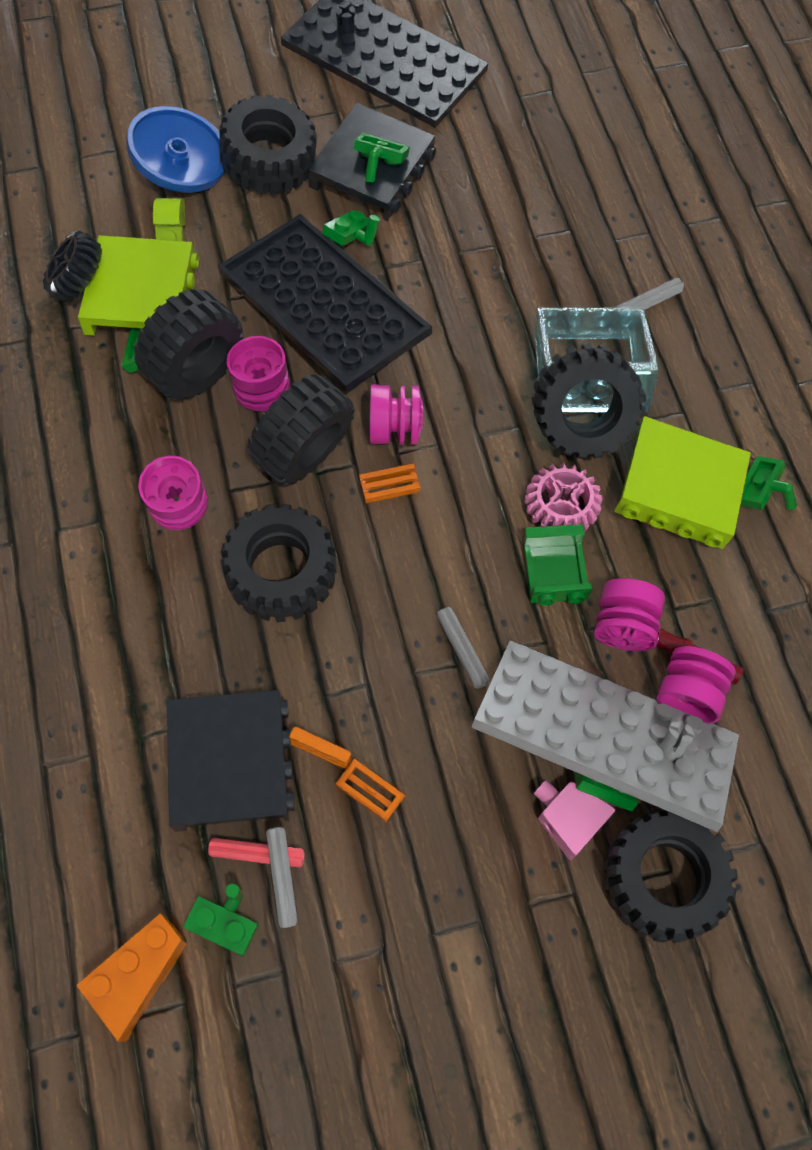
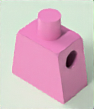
[534,780,616,860]

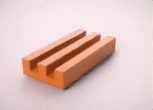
[359,463,421,503]
[289,727,352,770]
[336,758,405,823]

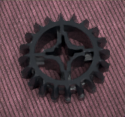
[43,230,102,302]

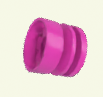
[227,336,290,411]
[370,385,423,445]
[138,455,208,531]
[594,578,665,652]
[656,646,736,724]

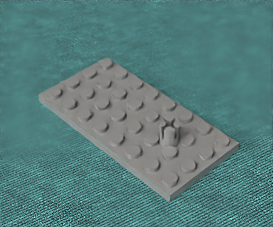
[471,641,739,832]

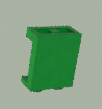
[522,524,593,606]

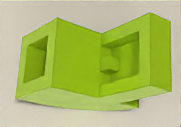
[153,198,186,241]

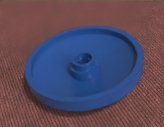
[126,106,225,193]

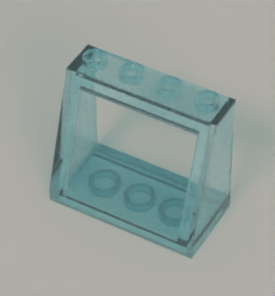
[535,307,659,412]

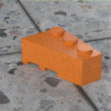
[76,913,188,1042]

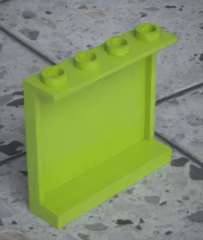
[78,235,199,336]
[614,416,751,549]

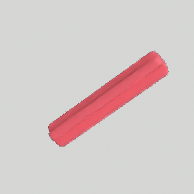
[208,838,305,868]

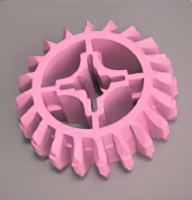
[525,462,602,532]

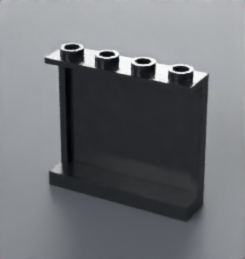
[308,103,436,222]
[166,690,295,832]

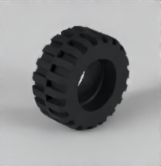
[219,95,317,195]
[134,289,243,400]
[532,344,646,459]
[247,374,355,486]
[221,504,337,622]
[603,810,738,943]

